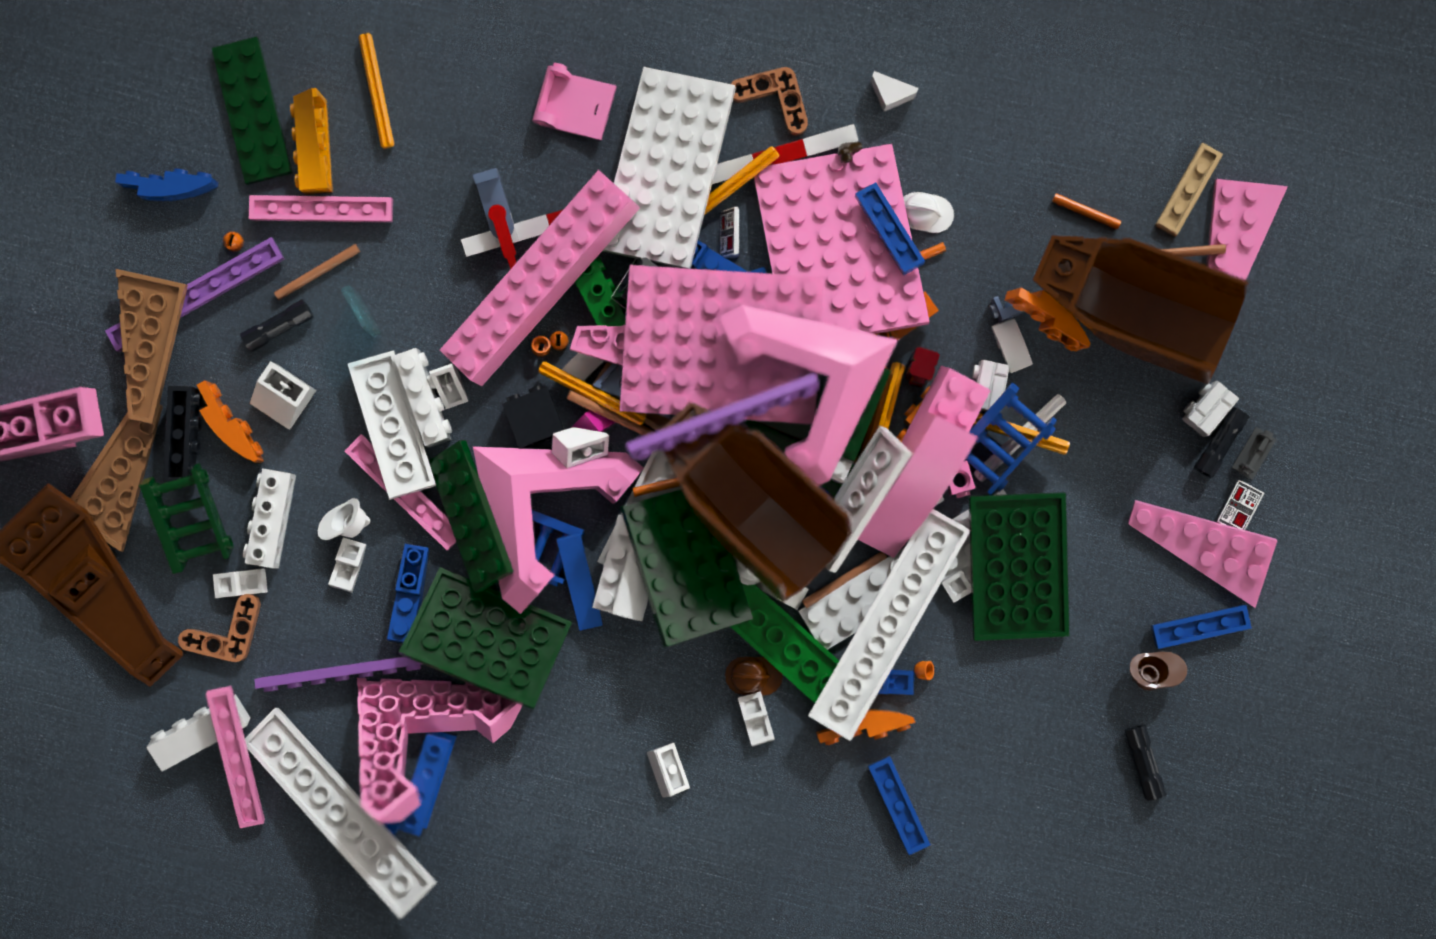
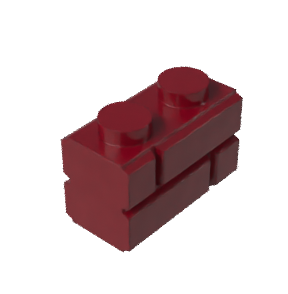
[905,347,940,388]

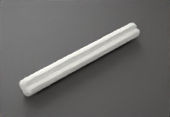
[974,394,1066,482]

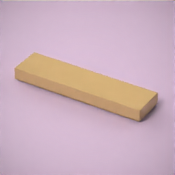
[1155,143,1223,237]

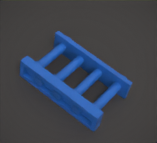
[965,382,1057,495]
[531,509,585,586]
[396,732,457,836]

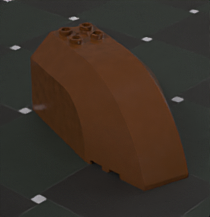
[1033,235,1249,385]
[662,402,852,603]

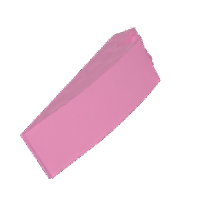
[857,366,991,558]
[0,387,104,461]

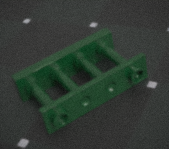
[139,463,234,574]

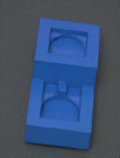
[878,670,915,695]

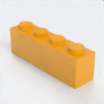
[290,88,333,195]

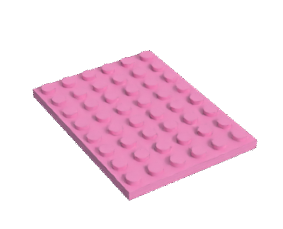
[754,144,929,334]
[620,265,825,424]

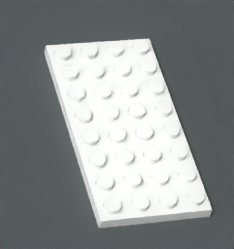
[603,67,736,269]

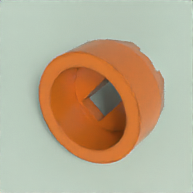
[223,232,244,252]
[549,331,569,351]
[531,336,551,357]
[914,661,934,680]

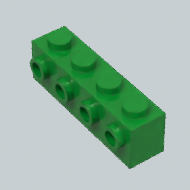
[575,257,627,326]

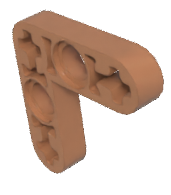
[731,67,808,136]
[178,594,261,662]

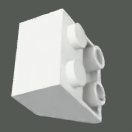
[250,361,317,430]

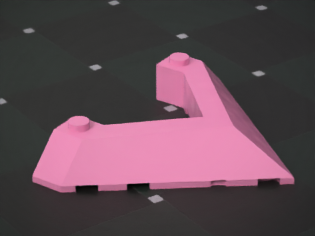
[721,305,898,486]
[473,447,644,614]
[357,678,522,823]

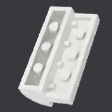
[592,514,648,621]

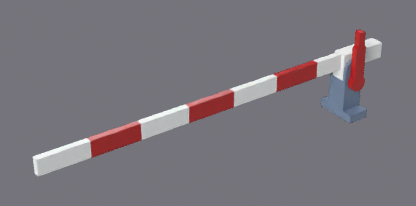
[461,124,859,270]

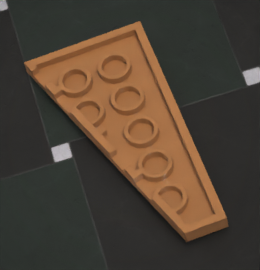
[115,269,188,425]
[70,404,163,552]

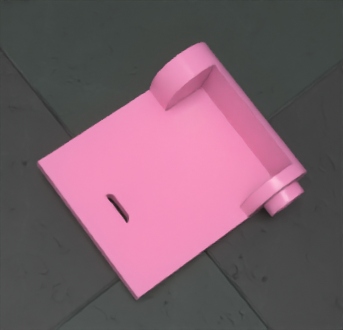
[532,63,617,141]

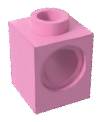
[947,461,975,498]

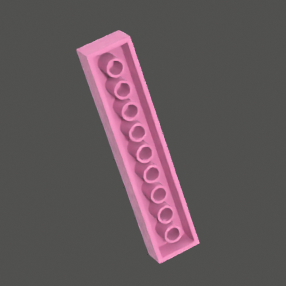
[440,170,640,386]

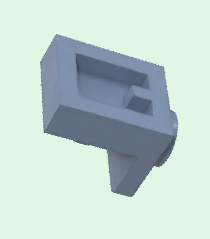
[989,296,1026,323]

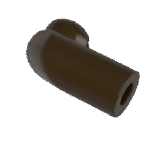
[838,142,862,163]

